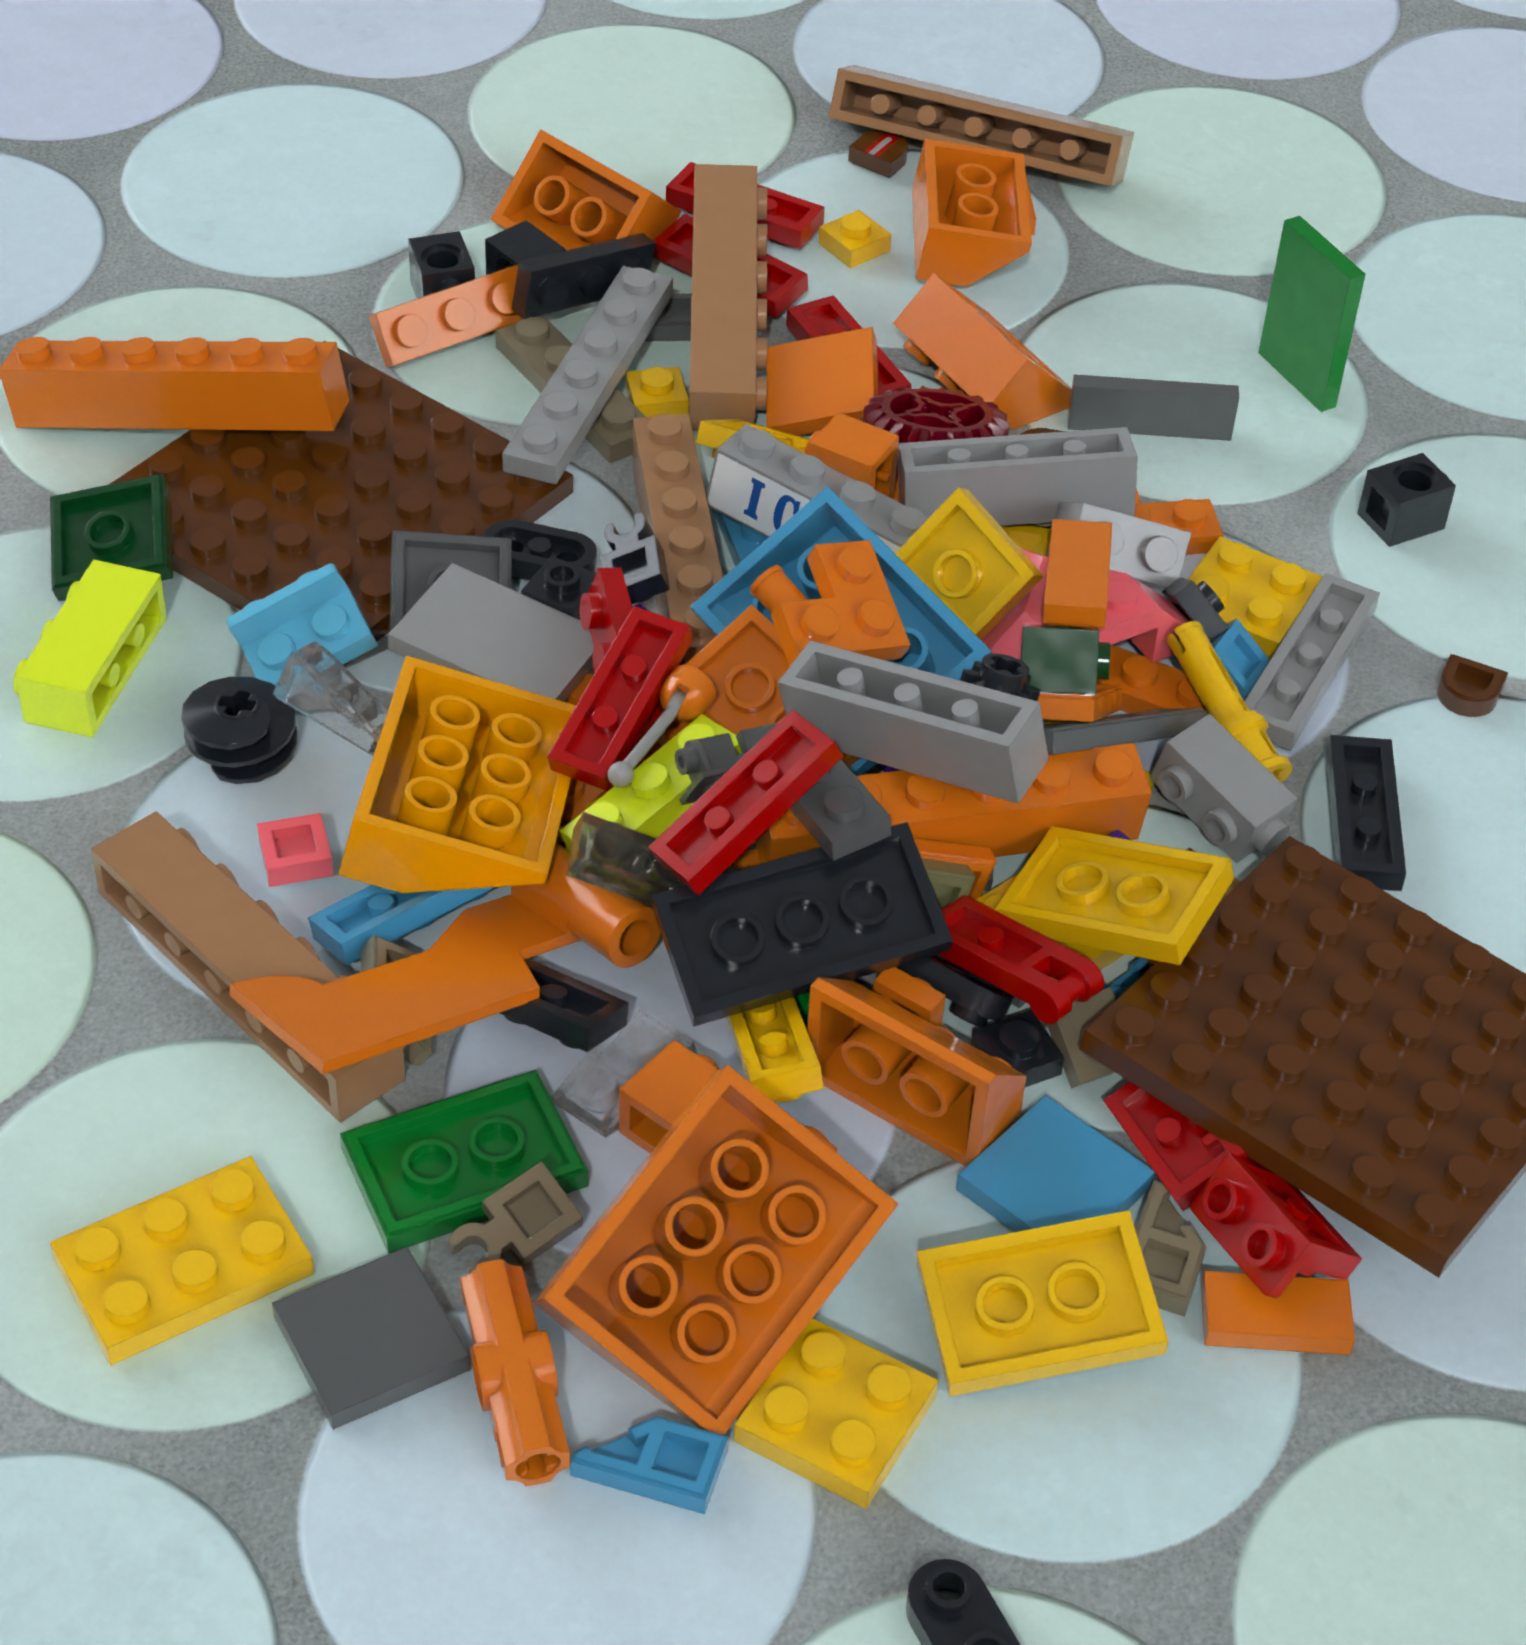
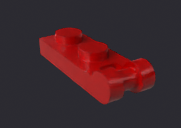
[938,895,1104,1025]

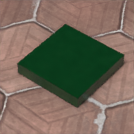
[50,474,173,601]

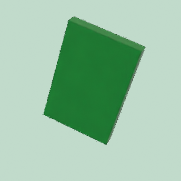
[1258,216,1366,412]
[340,1070,589,1254]

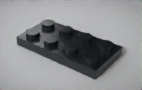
[651,822,953,1027]

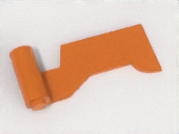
[229,843,661,1074]

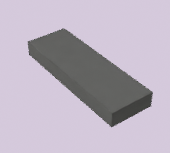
[1067,374,1239,441]

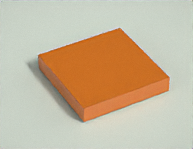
[766,327,878,436]

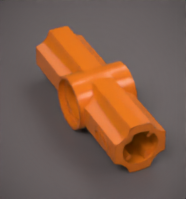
[460,1259,570,1486]

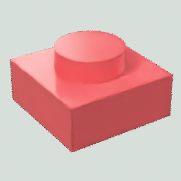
[257,813,334,887]

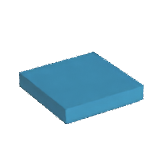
[956,1095,1155,1232]

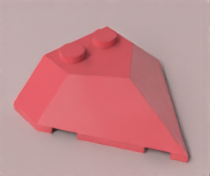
[981,548,1190,663]

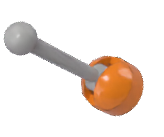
[608,664,716,787]

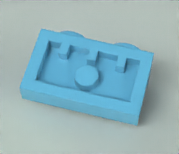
[226,563,379,694]

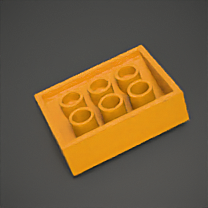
[338,655,576,893]

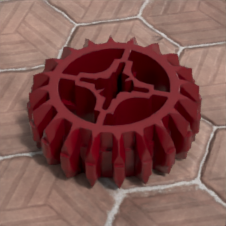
[860,385,1010,476]

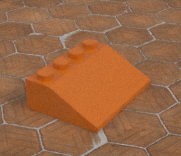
[533,1064,899,1435]

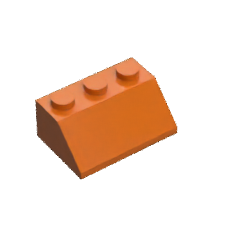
[490,129,681,258]
[912,138,1032,287]
[893,273,1072,430]
[807,977,1027,1167]

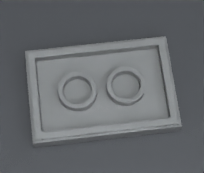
[388,563,594,702]

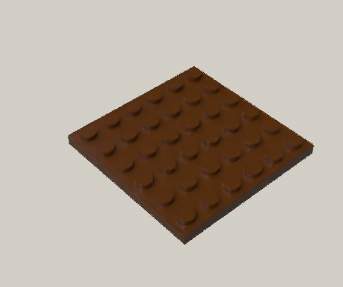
[110,341,573,670]
[1079,836,1526,1278]

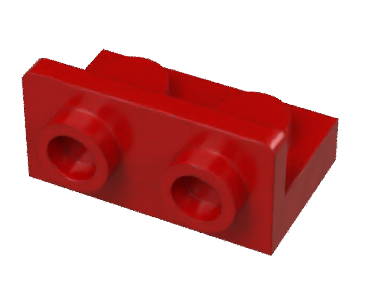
[1103,1081,1249,1211]
[1190,1153,1362,1298]

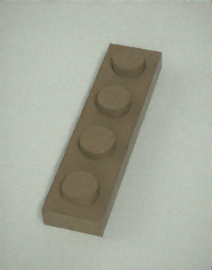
[495,315,646,463]

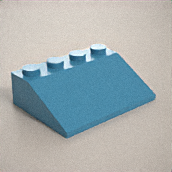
[690,486,992,776]

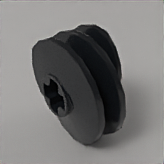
[181,676,298,784]

